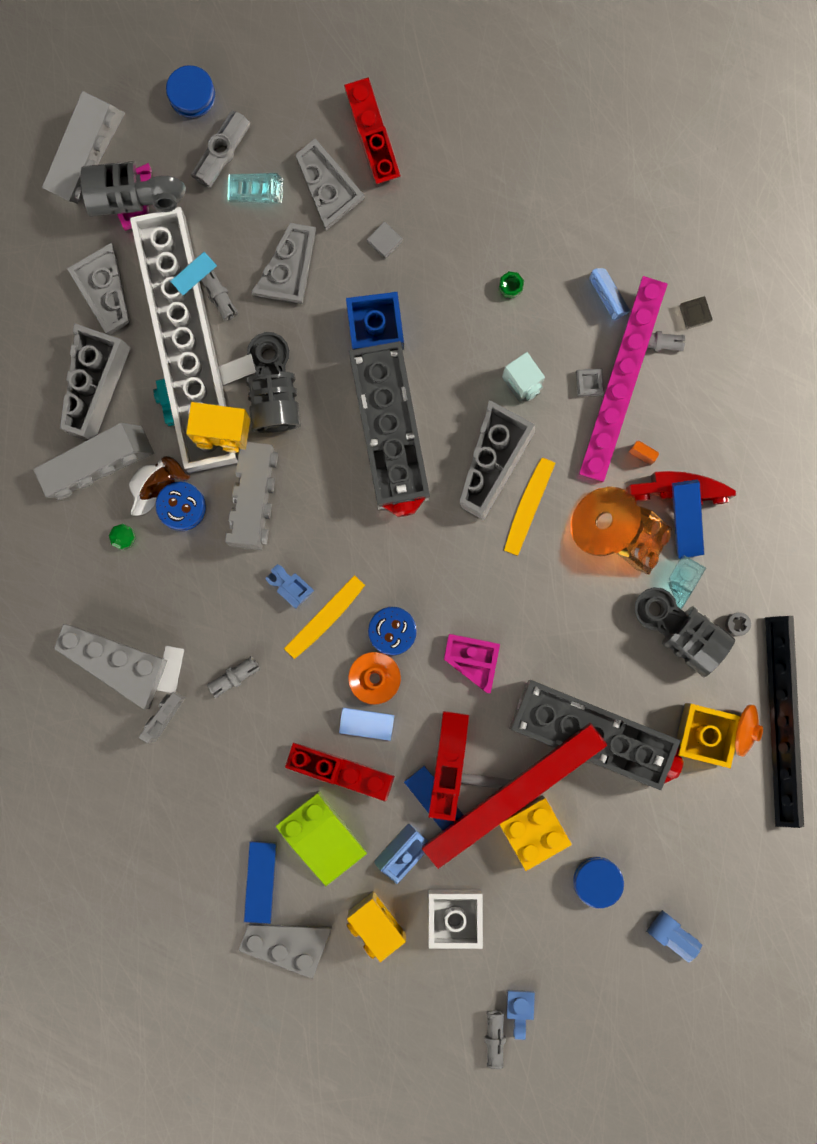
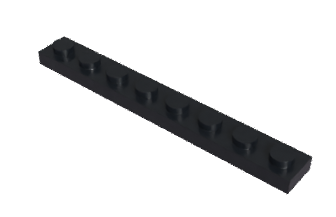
[765,616,804,828]

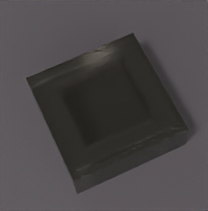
[679,296,713,329]

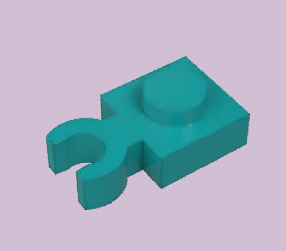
[153,378,175,427]

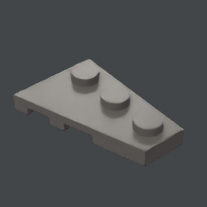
[296,139,365,230]
[251,223,316,304]
[67,243,130,335]
[239,924,332,979]

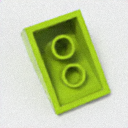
[276,791,367,886]

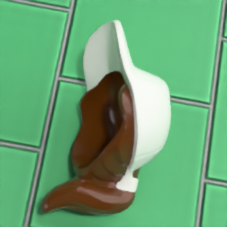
[129,456,190,516]

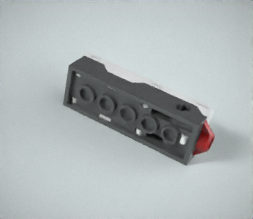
[349,341,430,517]
[509,680,684,790]

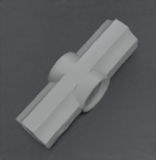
[191,111,251,188]

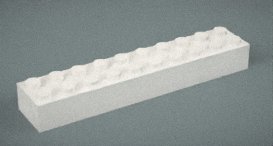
[130,207,238,473]

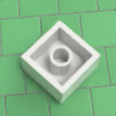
[428,889,483,949]

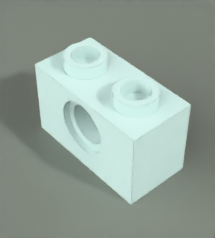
[502,352,545,402]

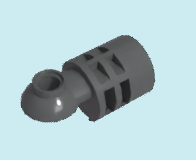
[81,161,186,217]
[246,332,301,433]
[635,587,735,677]

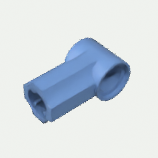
[646,910,703,963]

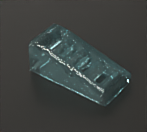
[228,173,283,203]

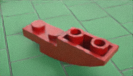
[344,77,401,185]
[626,471,736,506]
[428,711,469,821]
[285,743,395,801]

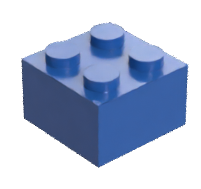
[346,292,404,350]

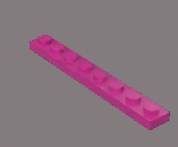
[579,276,668,482]

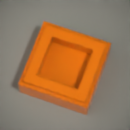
[629,440,659,465]

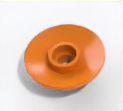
[348,652,401,705]
[735,704,763,757]

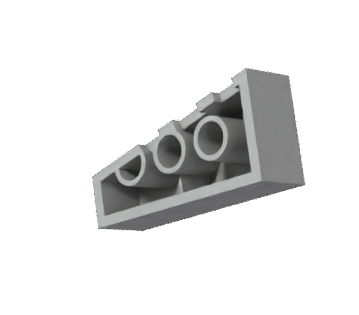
[42,91,125,204]
[60,324,131,441]
[460,400,535,520]
[34,423,155,500]
[225,442,278,550]
[54,624,167,710]

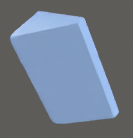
[589,268,630,320]
[339,707,394,741]
[374,824,428,884]

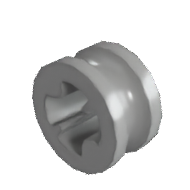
[725,612,751,636]

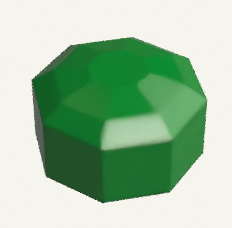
[499,271,524,298]
[109,524,136,550]

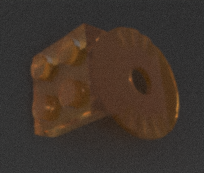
[571,487,672,575]

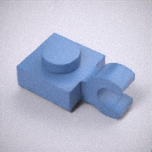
[265,564,314,609]
[506,990,535,1040]

